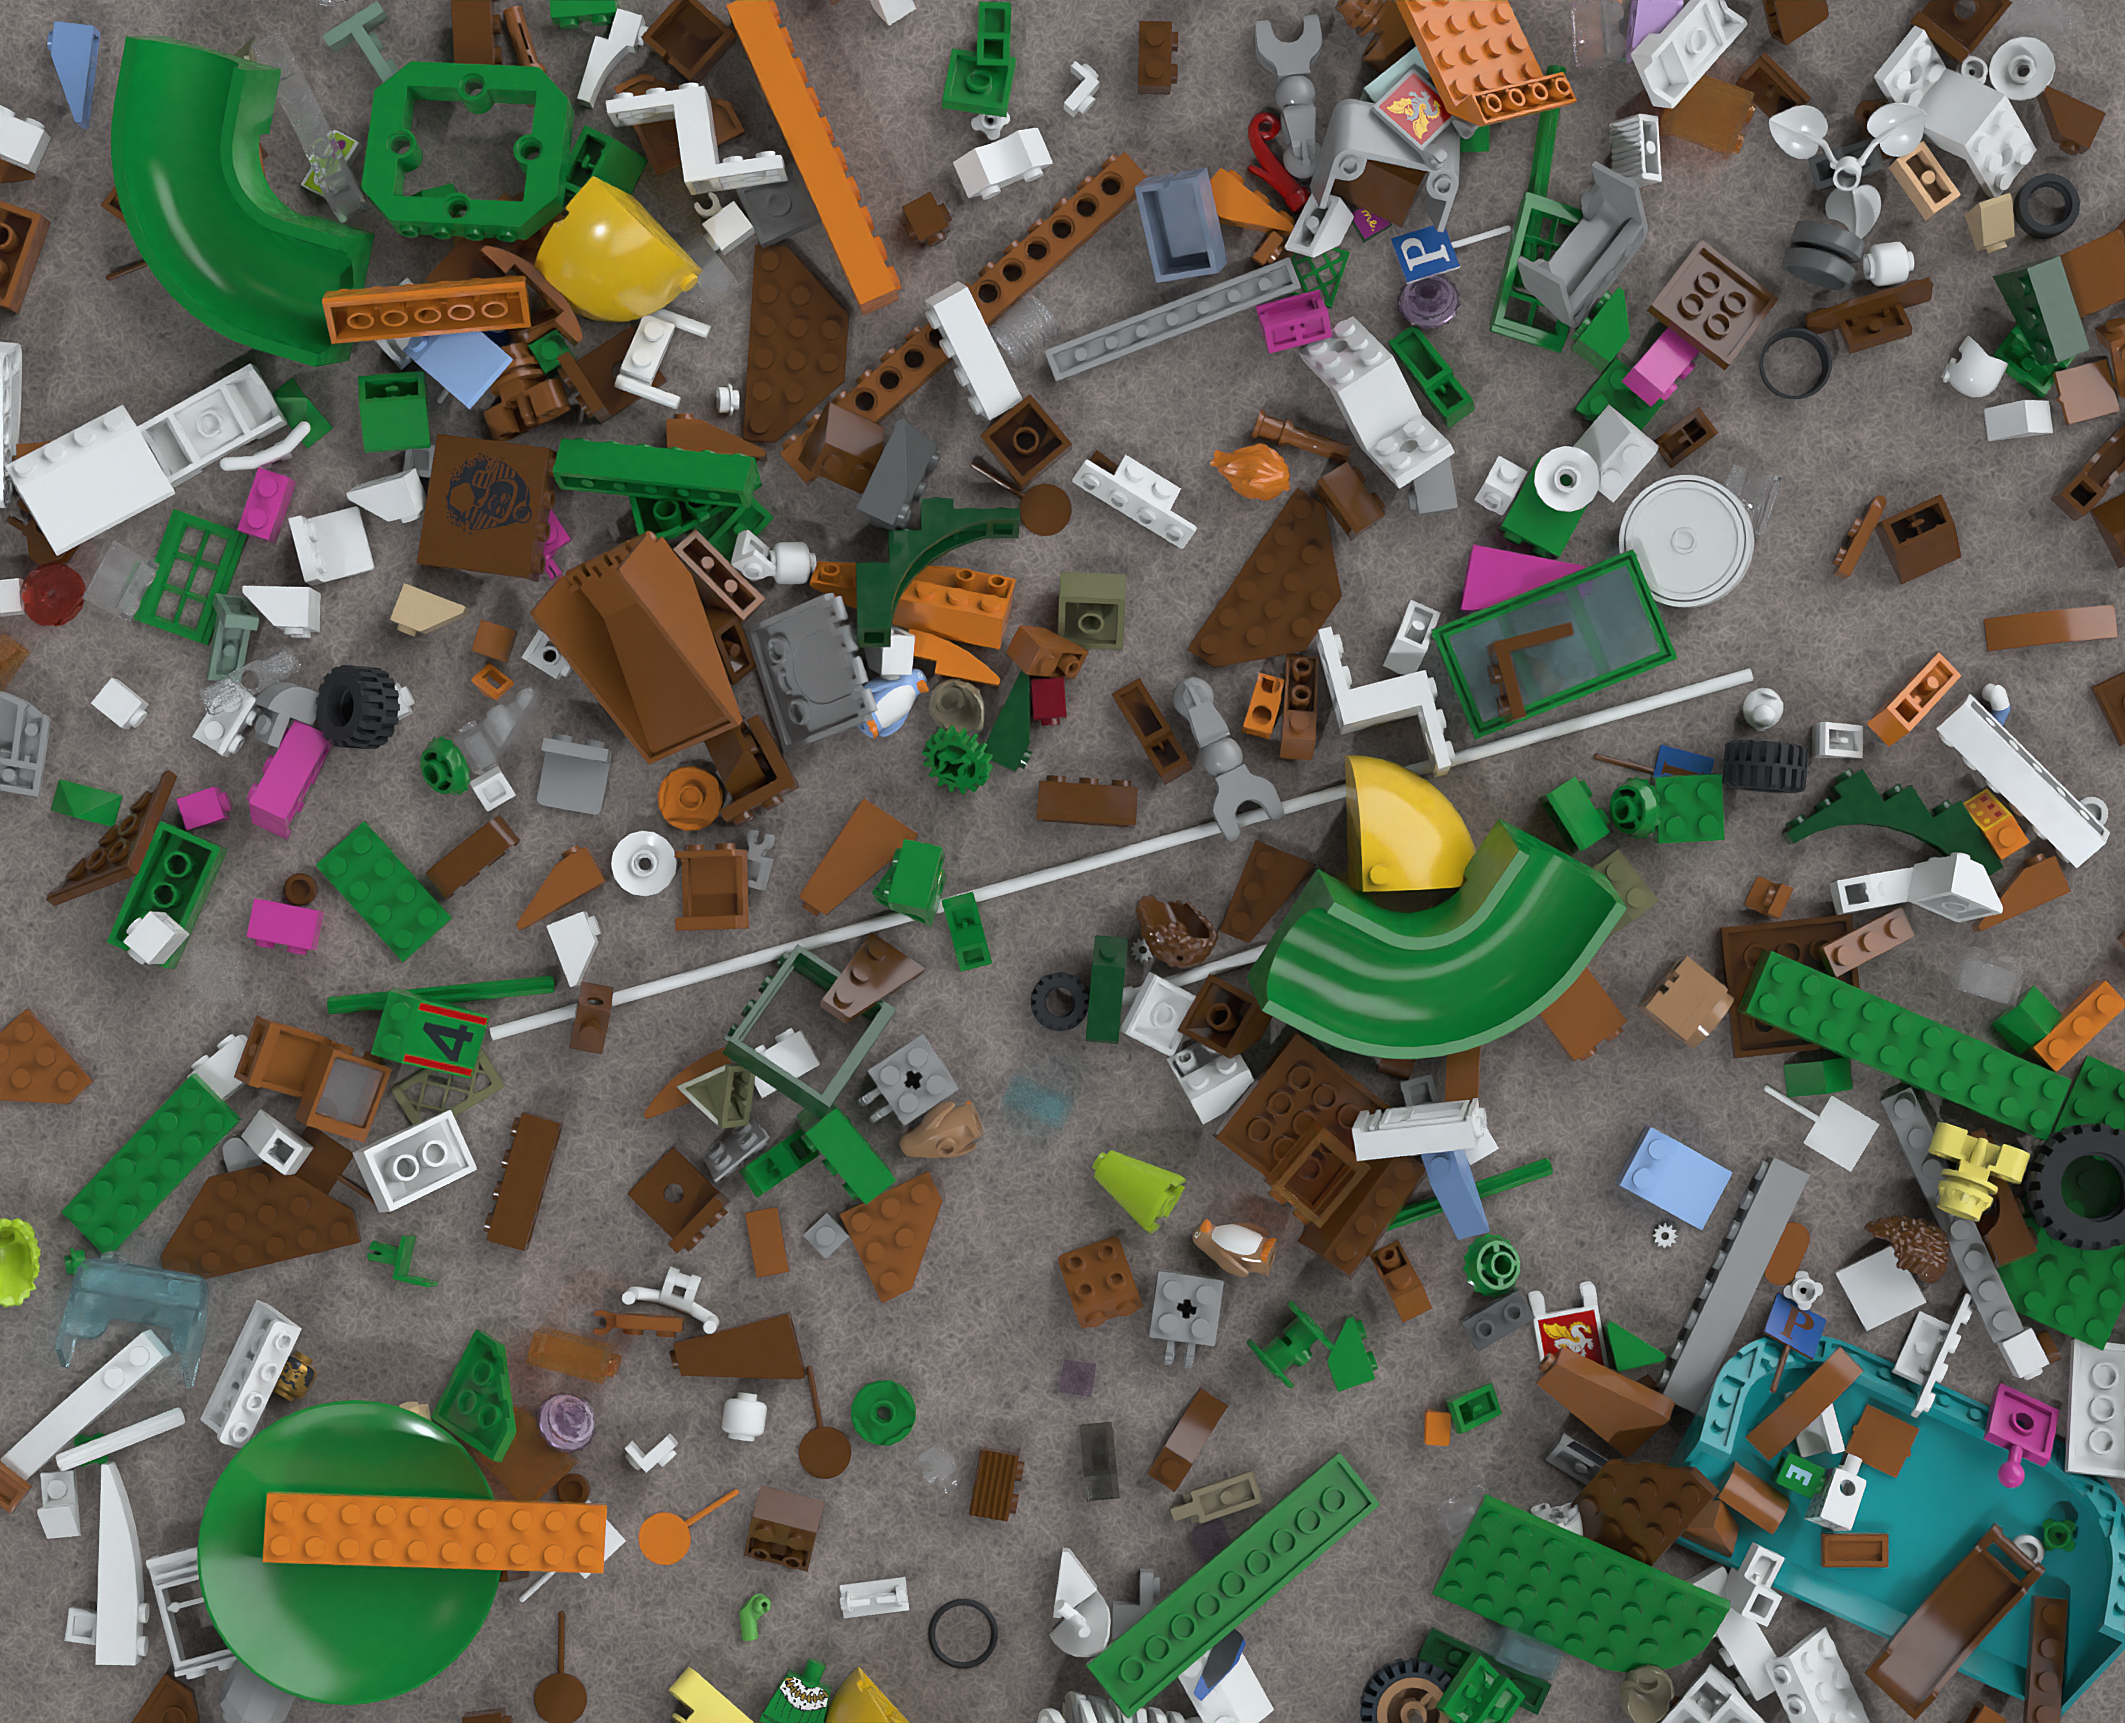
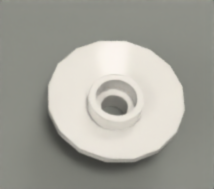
[1989,36,2055,101]
[1534,446,1600,512]
[611,831,677,896]

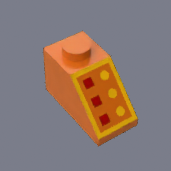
[1963,788,2030,860]

